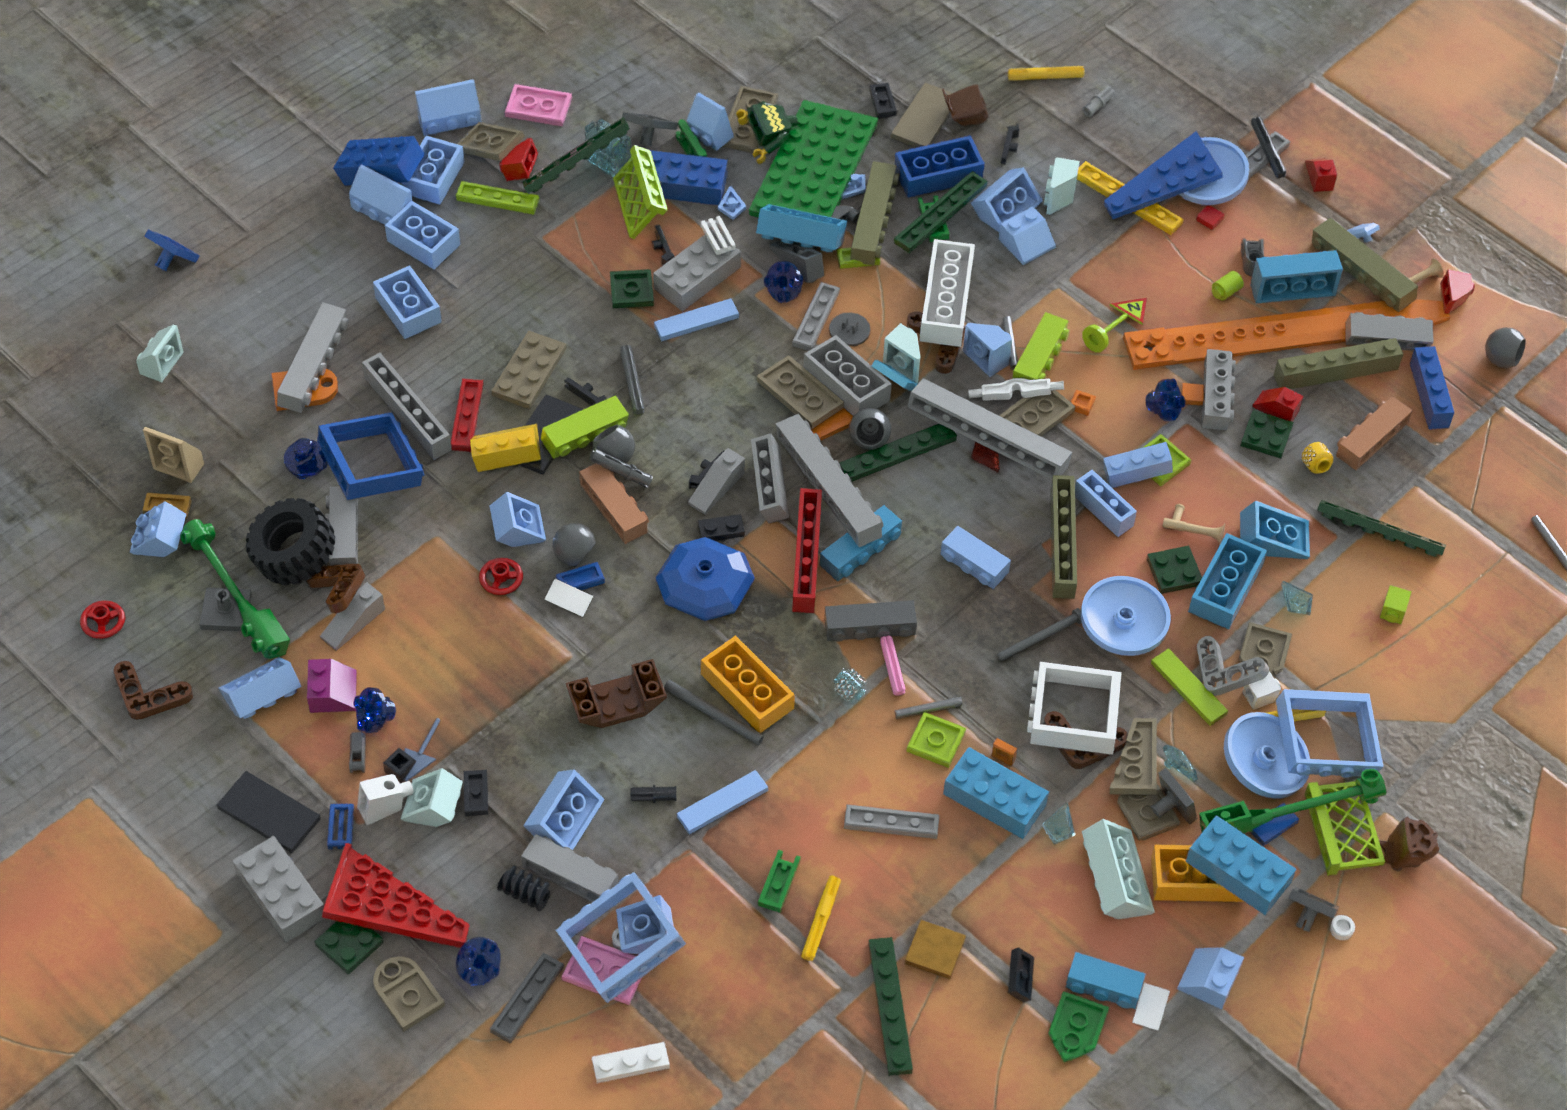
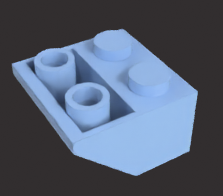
[130,501,186,557]

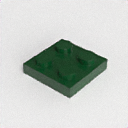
[610,269,654,309]
[1240,410,1294,459]
[1147,546,1202,594]
[314,921,384,975]

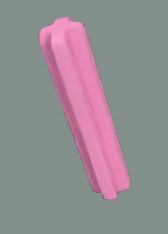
[880,635,905,696]

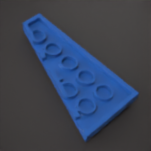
[1104,131,1223,219]

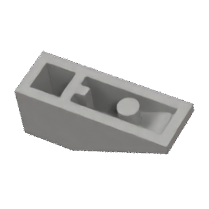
[688,448,745,515]
[320,582,385,651]

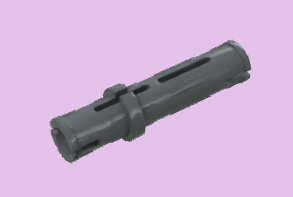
[589,448,653,488]

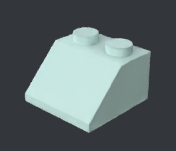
[883,323,920,384]
[137,324,184,382]
[401,768,463,827]

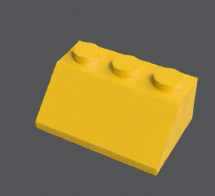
[470,424,541,472]

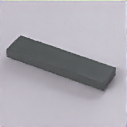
[490,953,564,1044]

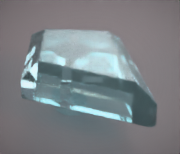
[1281,581,1313,615]
[1163,745,1198,782]
[1043,803,1075,845]

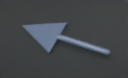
[405,718,440,782]

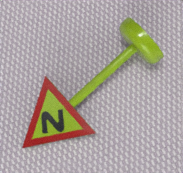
[1082,298,1147,353]

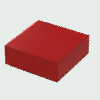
[1196,205,1225,230]

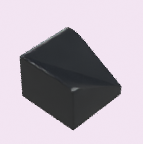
[383,748,416,783]

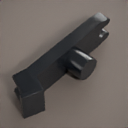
[1001,123,1020,165]
[652,224,675,266]
[564,377,607,406]
[689,450,724,489]

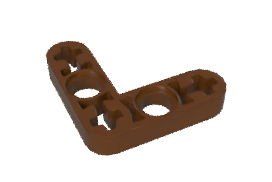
[907,312,965,374]
[306,564,365,613]
[113,661,193,720]
[1044,711,1128,769]

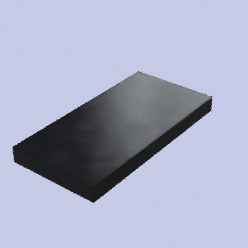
[517,394,583,475]
[216,771,321,853]

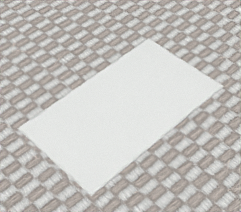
[545,579,593,617]
[1132,983,1170,1030]

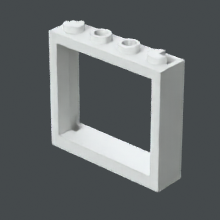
[1027,662,1121,755]

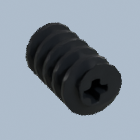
[497,865,550,912]

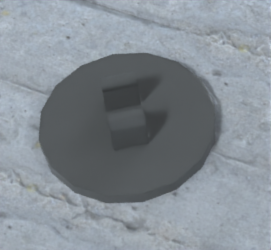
[829,312,871,346]

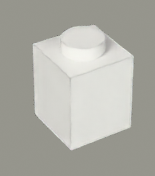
[1242,671,1281,710]

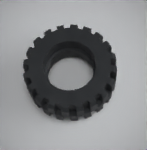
[245,498,335,585]

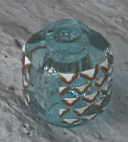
[833,668,867,702]

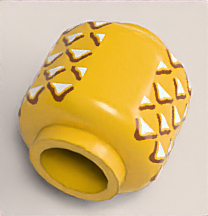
[1301,442,1333,474]

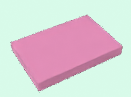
[505,84,572,126]
[562,936,642,1005]

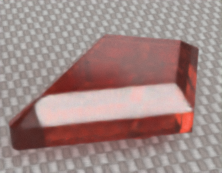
[971,441,1000,472]

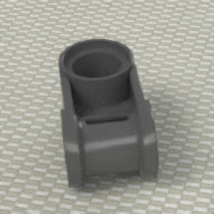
[1241,238,1264,276]

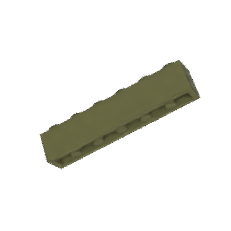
[851,161,899,266]
[1312,217,1418,312]
[1273,338,1403,389]
[1050,475,1077,599]

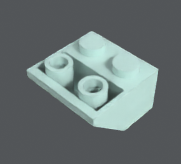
[1044,157,1080,214]

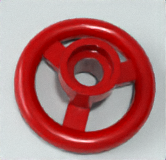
[479,558,523,595]
[80,600,125,639]

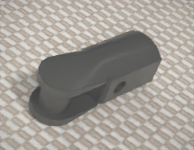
[349,732,366,773]

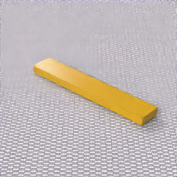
[1077,161,1184,235]

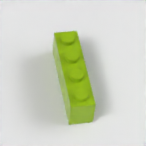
[1012,312,1070,380]
[540,395,629,459]

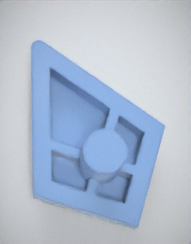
[842,174,866,199]
[718,186,746,220]
[1347,223,1380,242]

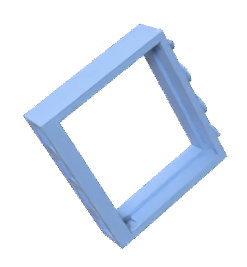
[1276,689,1383,778]
[556,872,686,1003]

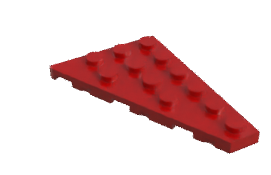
[322,843,470,949]

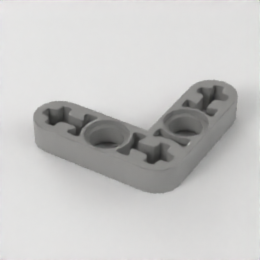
[1197,636,1269,696]

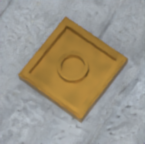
[905,920,966,979]

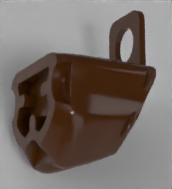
[942,84,989,127]
[1368,817,1439,871]

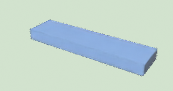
[654,299,739,341]
[677,770,768,835]

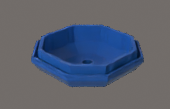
[656,537,755,621]

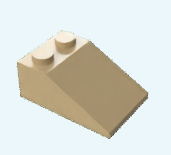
[143,427,204,483]

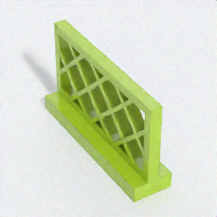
[613,145,668,239]
[1304,781,1385,876]

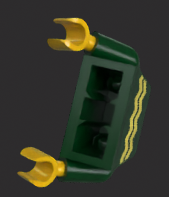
[736,101,798,164]

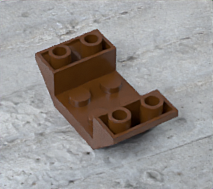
[566,659,667,728]

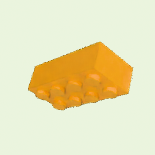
[701,635,795,733]
[1151,845,1245,902]

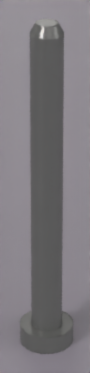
[997,608,1082,661]

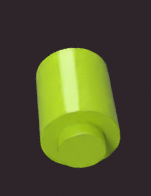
[1212,271,1244,301]

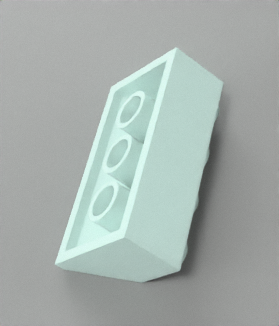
[1082,819,1155,919]

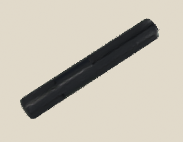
[1251,116,1286,179]

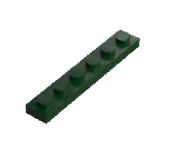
[522,117,630,194]
[894,171,988,254]
[839,423,957,482]
[1317,500,1446,557]
[868,937,913,1076]

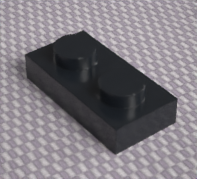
[869,83,897,119]
[698,514,745,541]
[464,770,489,816]
[1008,947,1034,1003]

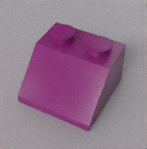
[307,659,357,713]

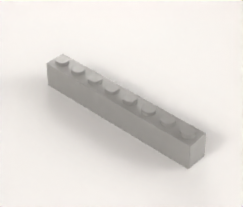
[908,378,1072,479]
[776,414,883,547]

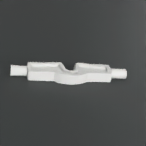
[969,378,1064,401]

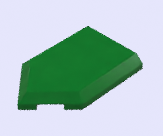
[1048,991,1109,1063]

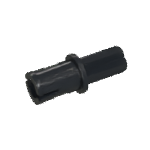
[630,785,677,803]

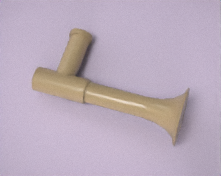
[1409,259,1444,283]
[1163,504,1225,545]

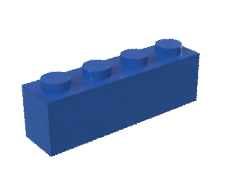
[1410,346,1455,429]

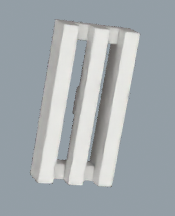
[701,216,736,255]

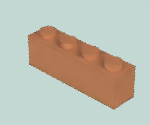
[1336,396,1413,470]
[579,463,649,544]

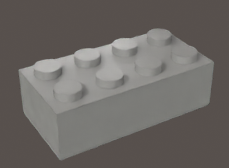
[653,229,741,312]
[803,335,892,416]
[232,836,326,943]

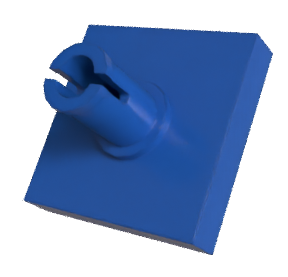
[144,229,200,271]

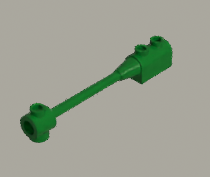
[180,519,290,659]
[1199,769,1386,834]

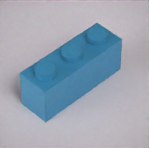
[1065,952,1146,1009]

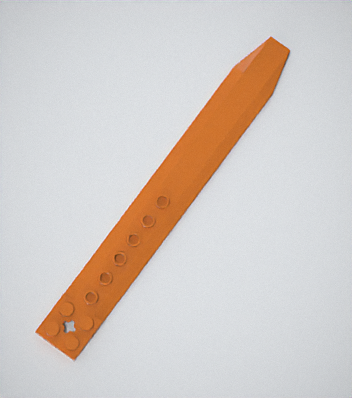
[1123,299,1450,370]

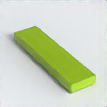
[456,181,539,215]
[1151,649,1228,726]

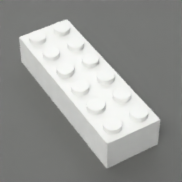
[919,239,975,347]

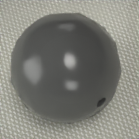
[1485,327,1526,369]
[849,408,891,450]
[593,425,635,463]
[552,523,596,567]

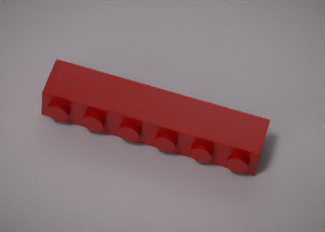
[792,488,822,613]

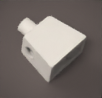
[357,774,414,825]

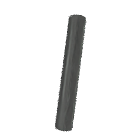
[620,345,645,415]

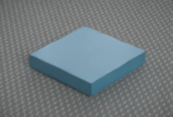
[871,360,918,391]

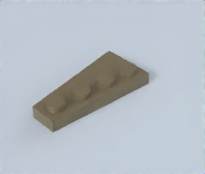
[1110,718,1157,795]

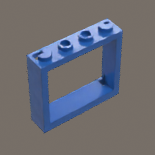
[317,412,425,500]

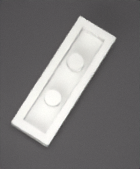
[592,1042,670,1083]

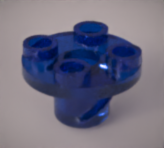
[764,261,803,303]
[1145,379,1186,422]
[284,438,328,479]
[353,687,396,733]
[456,937,501,986]

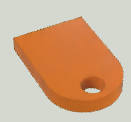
[272,369,338,411]

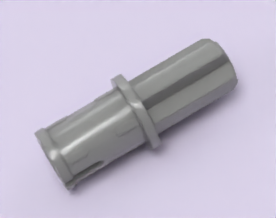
[1082,86,1115,117]

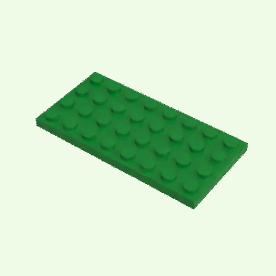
[749,100,878,218]

